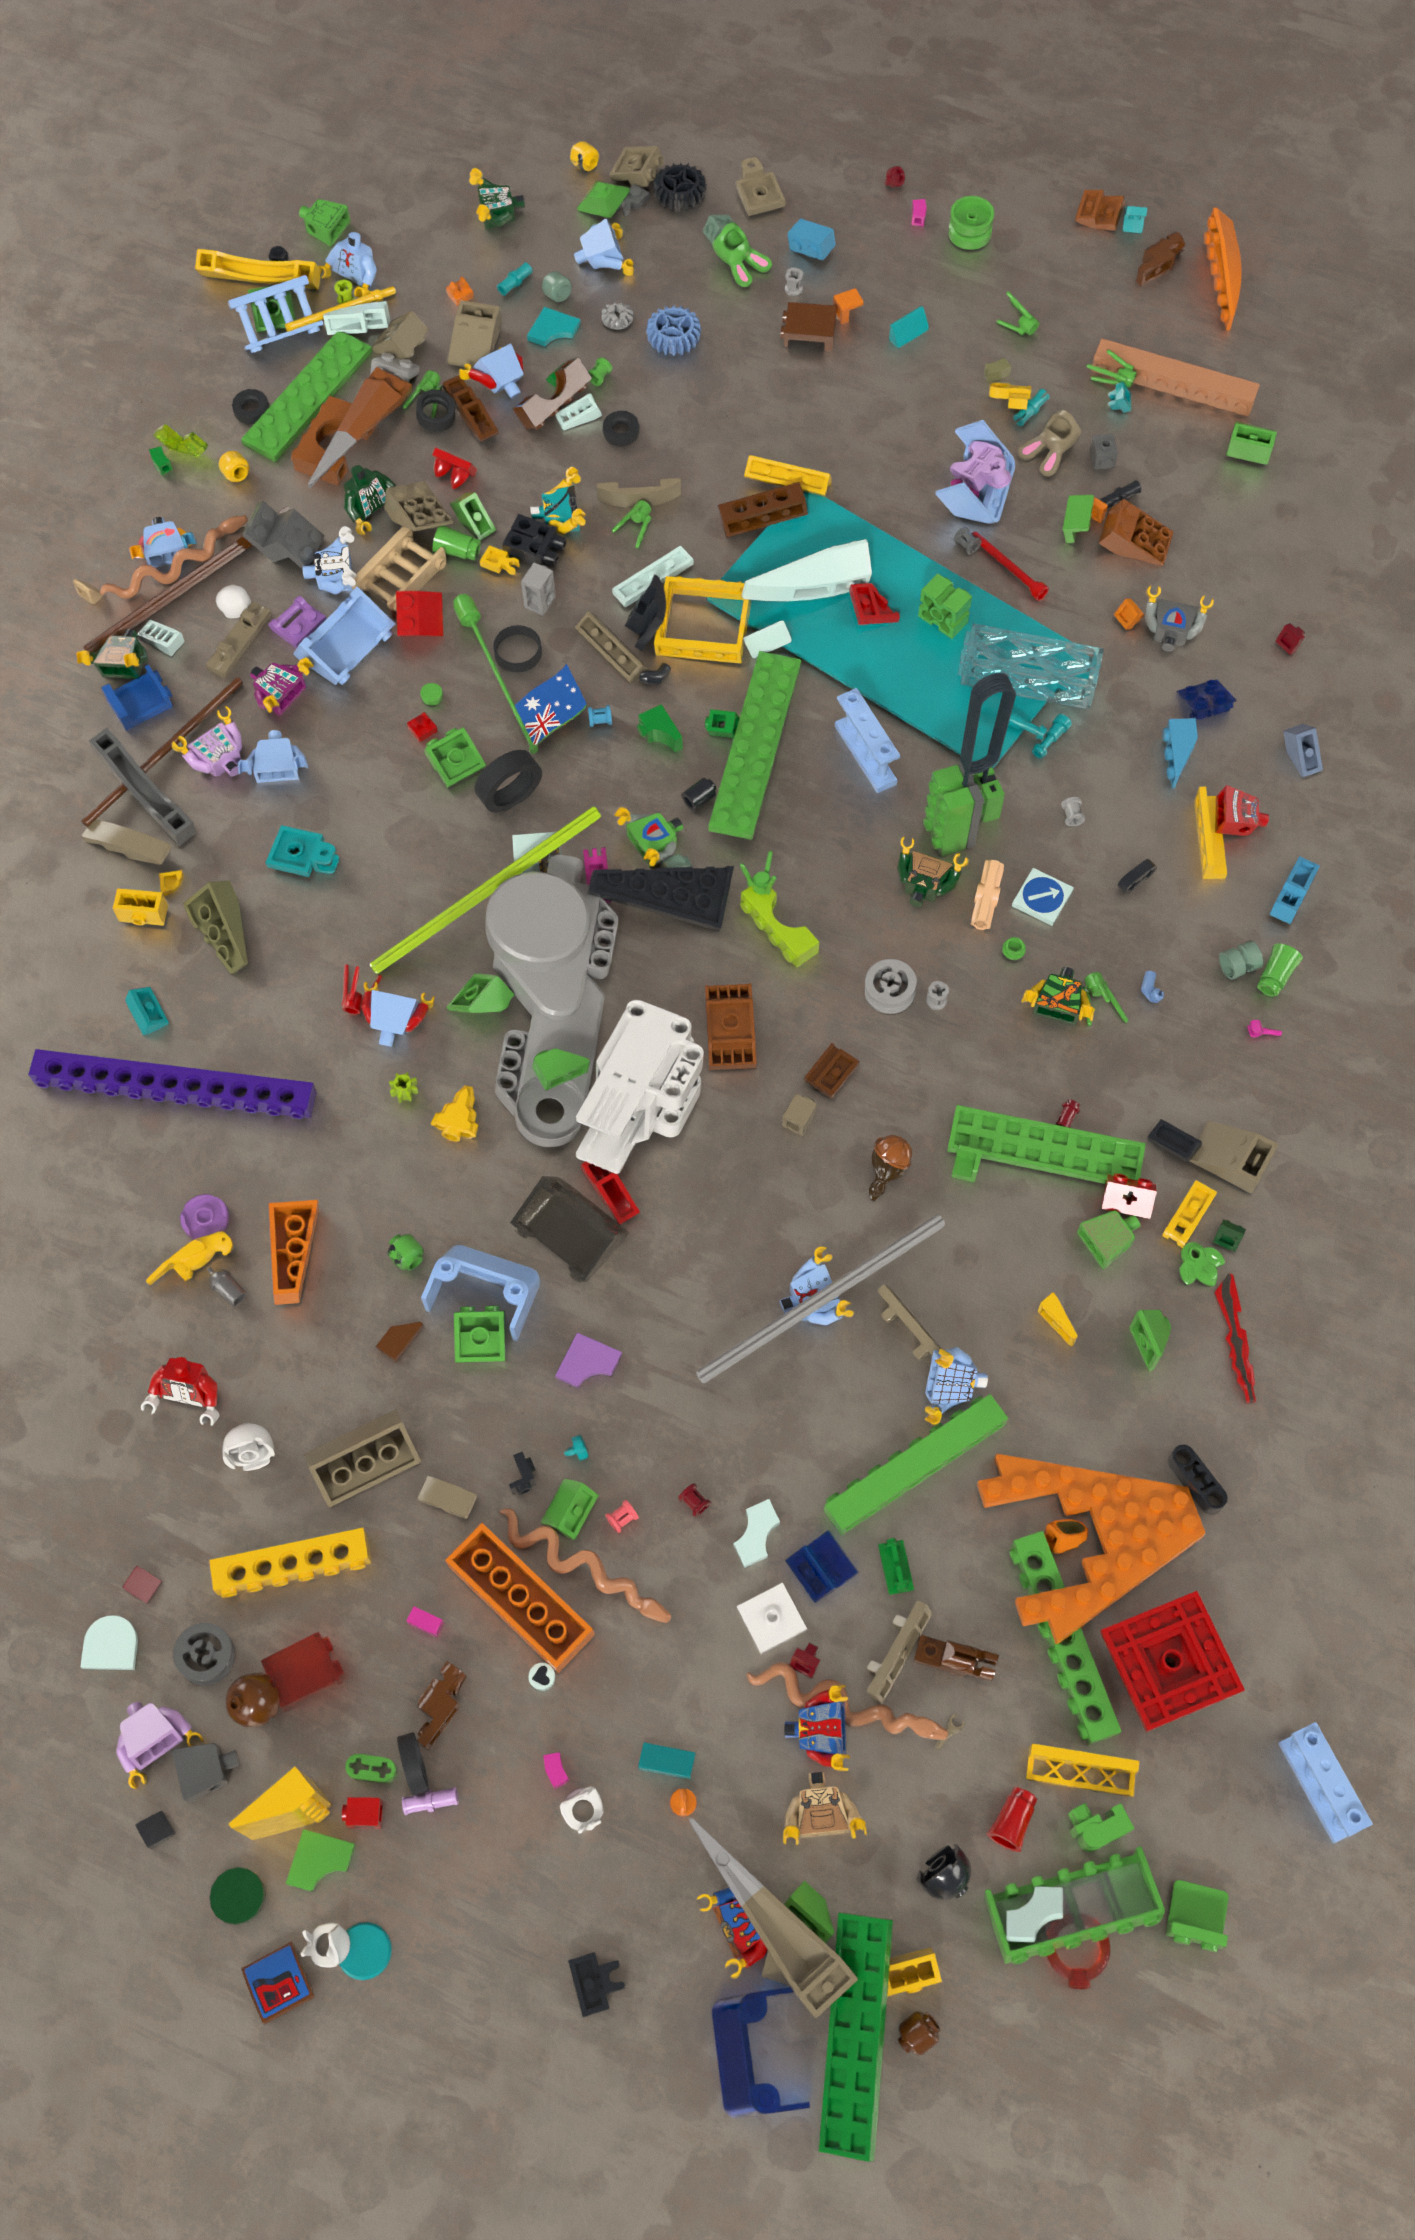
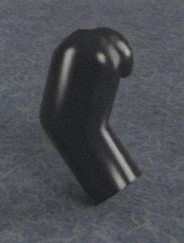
[639,663,671,685]

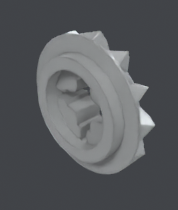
[601,301,634,329]

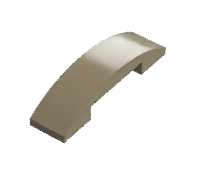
[597,478,681,508]

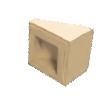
[73,579,104,604]

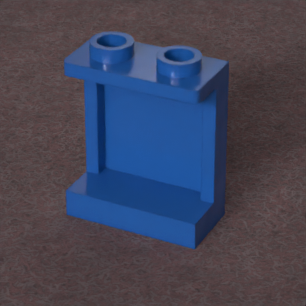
[101,664,173,731]

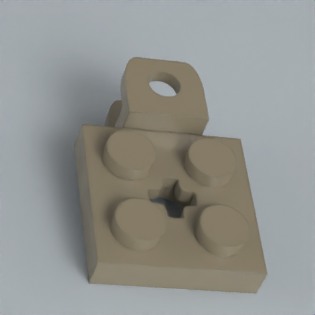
[735,157,786,216]

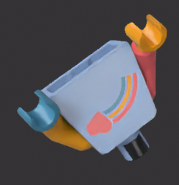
[129,517,197,567]

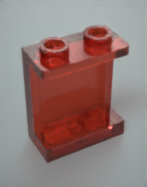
[260,1631,344,1712]

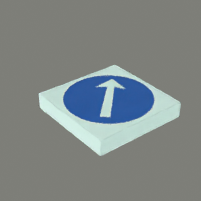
[1012,868,1074,926]

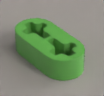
[345,1754,397,1784]

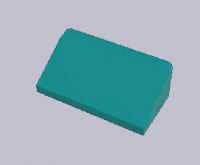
[889,306,929,348]
[125,987,169,1036]
[638,1742,696,1780]

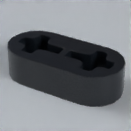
[1118,859,1157,894]

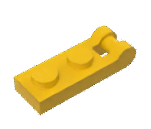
[1162,1180,1217,1248]

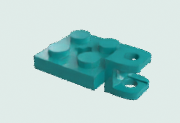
[265,825,340,877]

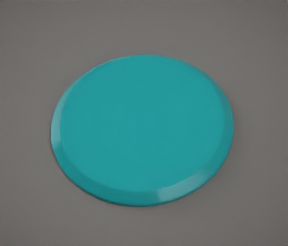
[339,1922,392,1980]

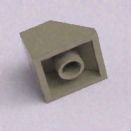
[372,311,429,359]

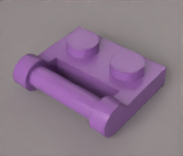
[268,596,326,648]

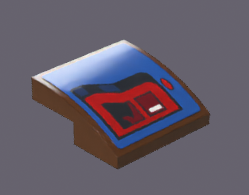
[241,1941,315,2025]

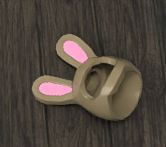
[1018,410,1082,477]

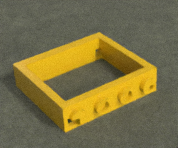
[654,576,752,664]

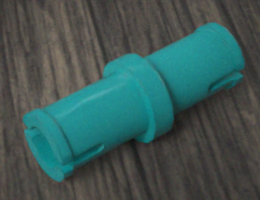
[497,262,533,296]
[1013,389,1050,426]

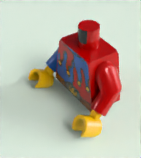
[696,1888,780,1979]

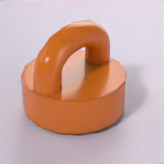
[670,1788,697,1817]

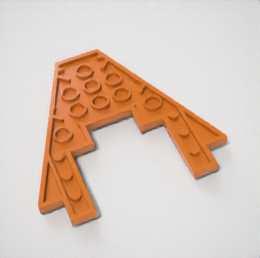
[977,1454,1205,1644]

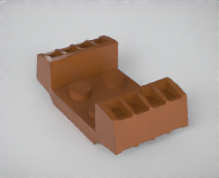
[705,983,757,1071]

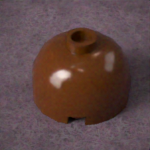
[225,1672,279,1727]

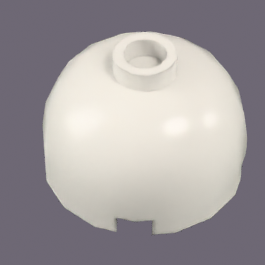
[222,1423,275,1471]

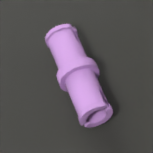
[402,1787,459,1815]

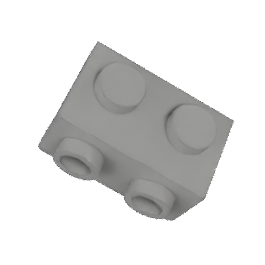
[370,353,419,383]

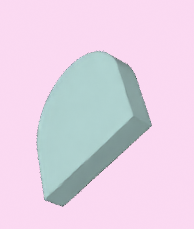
[81,1615,138,1670]

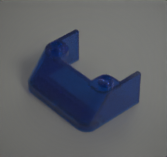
[712,1987,810,2118]

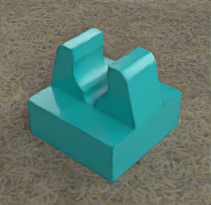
[1108,381,1131,413]

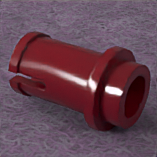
[1055,1099,1080,1128]

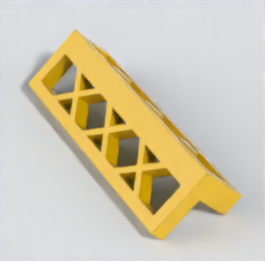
[744,455,832,497]
[1194,786,1227,879]
[1026,1743,1139,1797]

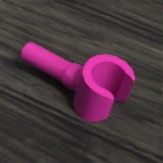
[1247,1020,1282,1037]

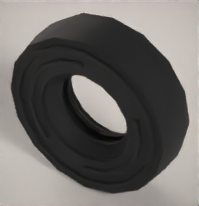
[232,389,270,424]
[602,410,640,446]

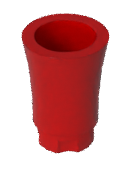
[986,1787,1038,1852]

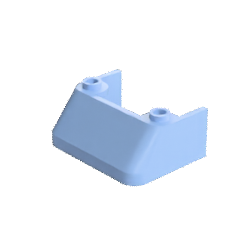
[936,420,1015,524]
[421,1245,540,1341]

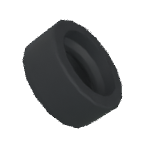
[416,390,455,432]

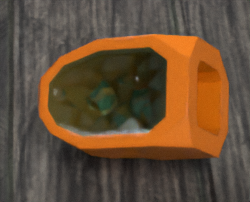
[1044,1519,1089,1554]

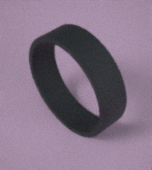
[493,625,542,673]
[397,1732,429,1795]

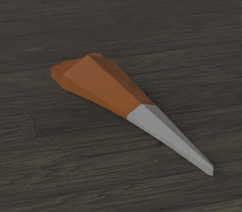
[308,367,412,488]

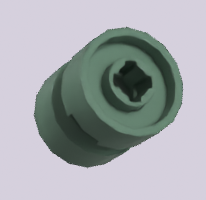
[1219,940,1263,980]

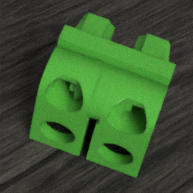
[1068,1803,1135,1852]

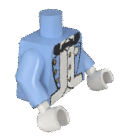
[303,526,357,595]

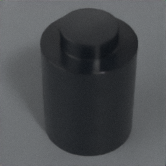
[681,778,717,812]

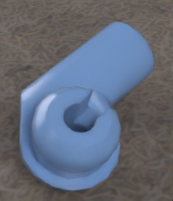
[1141,971,1164,1003]

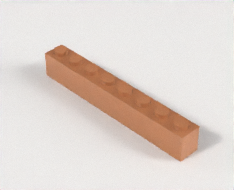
[1091,338,1260,416]

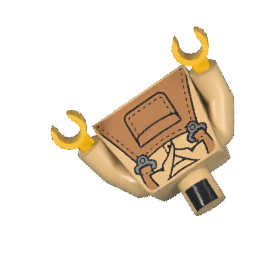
[783,1772,867,1845]

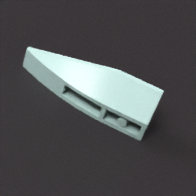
[741,539,872,601]

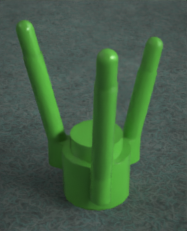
[997,291,1040,336]
[1086,350,1137,388]
[403,370,442,418]
[612,500,652,548]
[740,851,777,895]
[1082,972,1128,1026]

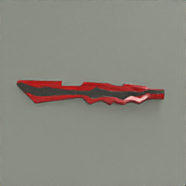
[1214,1274,1256,1404]

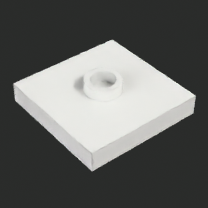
[737,1583,807,1654]

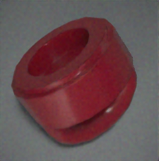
[885,166,905,188]

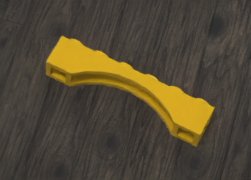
[195,249,321,290]

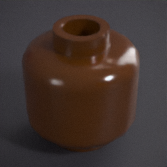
[898,2011,941,2056]

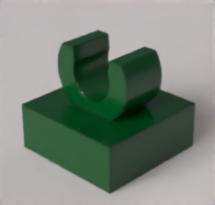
[1213,1219,1246,1252]

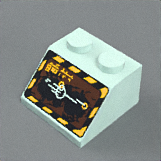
[512,832,561,874]

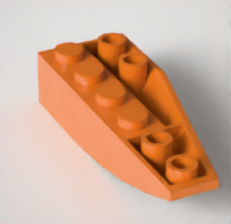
[1203,207,1242,330]

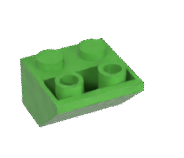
[1226,421,1277,465]

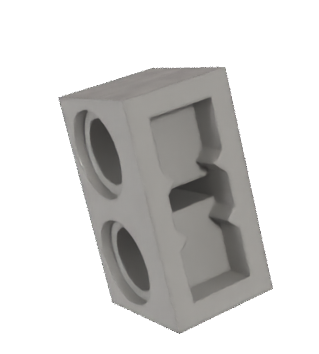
[521,563,556,616]

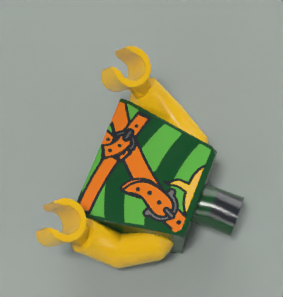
[1021,967,1095,1025]

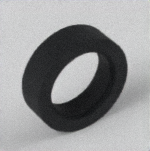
[474,750,542,813]

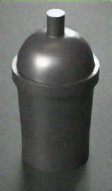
[207,1267,247,1307]

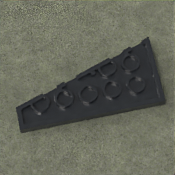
[587,866,734,931]

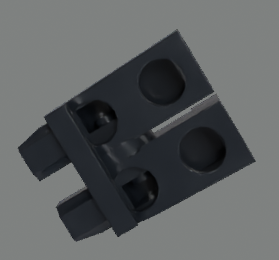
[502,513,567,567]

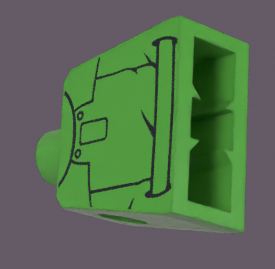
[299,199,350,246]

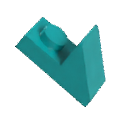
[1123,206,1147,233]

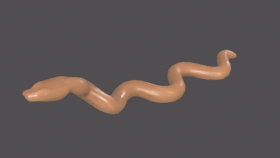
[100,515,248,599]
[499,1508,671,1623]
[747,1662,948,1740]

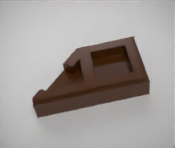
[376,1322,424,1362]

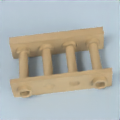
[352,526,447,619]

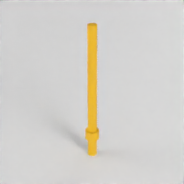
[285,286,396,332]

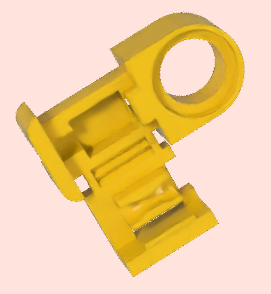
[989,383,1031,410]

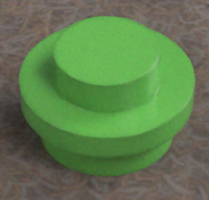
[1002,937,1026,960]

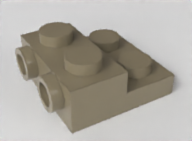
[609,146,664,187]

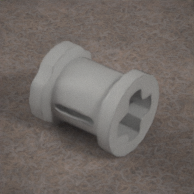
[785,268,803,296]
[1061,797,1085,827]
[926,981,949,1010]

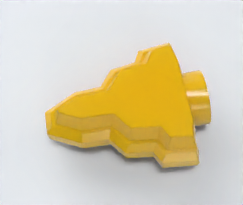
[431,1085,479,1142]

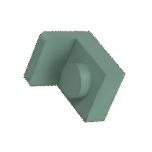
[703,215,734,243]

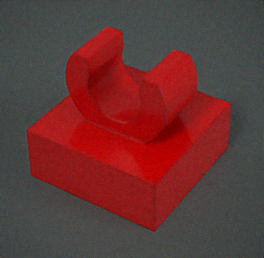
[407,712,438,742]

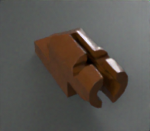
[1136,232,1185,287]
[913,1635,999,1681]
[417,1661,467,1751]

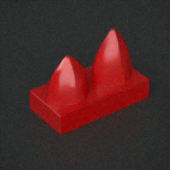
[432,447,477,489]

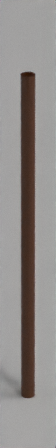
[81,677,243,827]

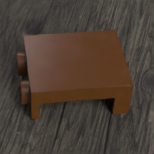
[780,302,837,352]

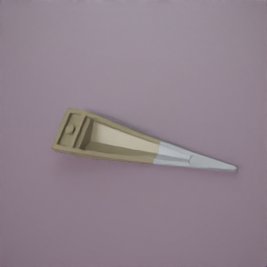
[689,1818,858,2018]

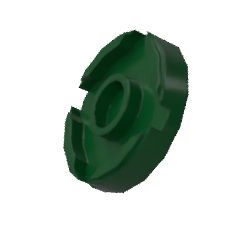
[209,1867,266,1925]

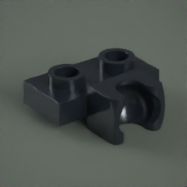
[568,1952,626,2018]

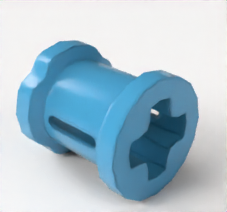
[588,705,612,727]

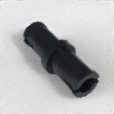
[1099,480,1142,510]

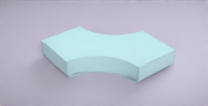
[734,1499,780,1568]
[1007,1887,1063,1943]

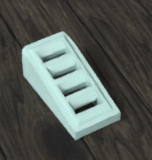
[555,393,602,431]
[137,620,185,656]

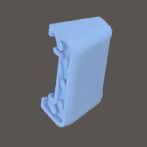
[293,587,395,685]

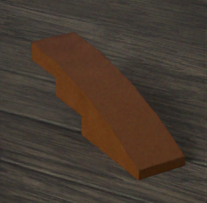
[442,375,499,442]

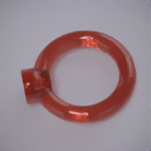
[1047,1913,1111,1990]

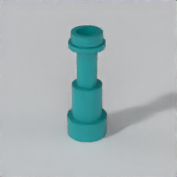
[1008,712,1047,740]
[1032,714,1072,759]

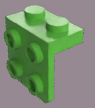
[1165,1880,1229,1952]

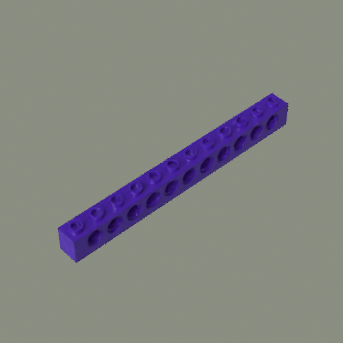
[28,1049,317,1119]

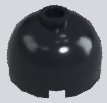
[916,1844,972,1900]

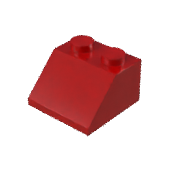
[396,591,444,637]

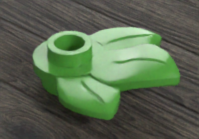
[1179,1242,1225,1286]

